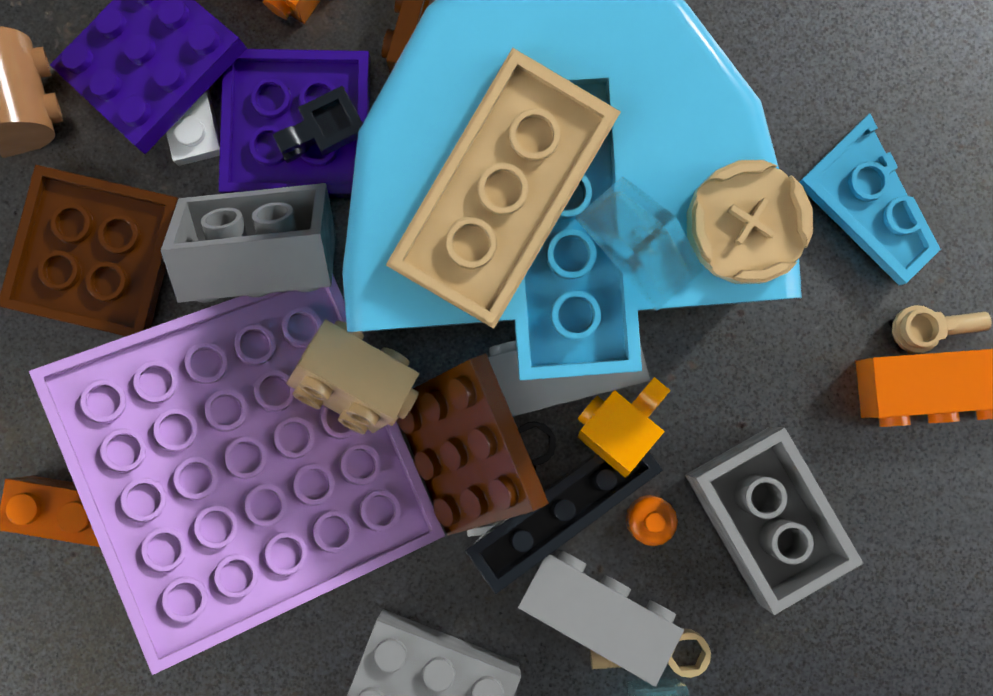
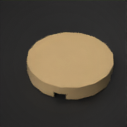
[687,160,813,284]

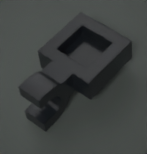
[272,85,363,163]

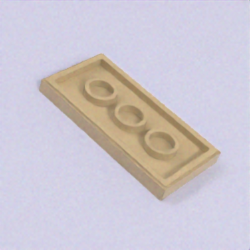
[386,48,621,329]

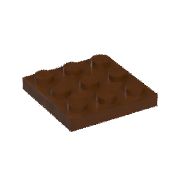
[0,164,179,336]
[397,353,549,536]

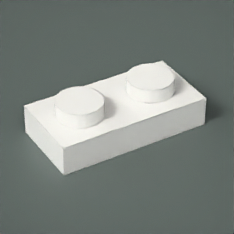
[166,89,220,166]

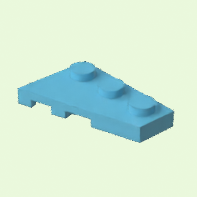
[799,113,941,286]

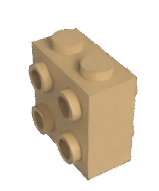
[286,319,420,434]

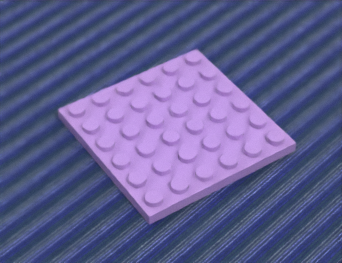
[29,273,445,675]

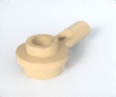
[892,305,992,354]

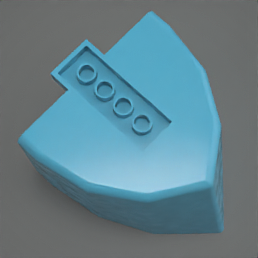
[342,0,802,380]

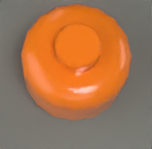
[626,495,678,546]

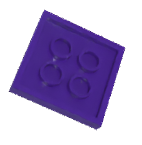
[50,0,247,154]
[218,49,371,198]

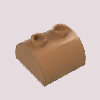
[0,26,63,158]

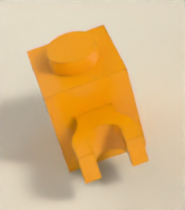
[577,377,671,478]

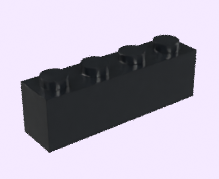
[465,451,663,594]

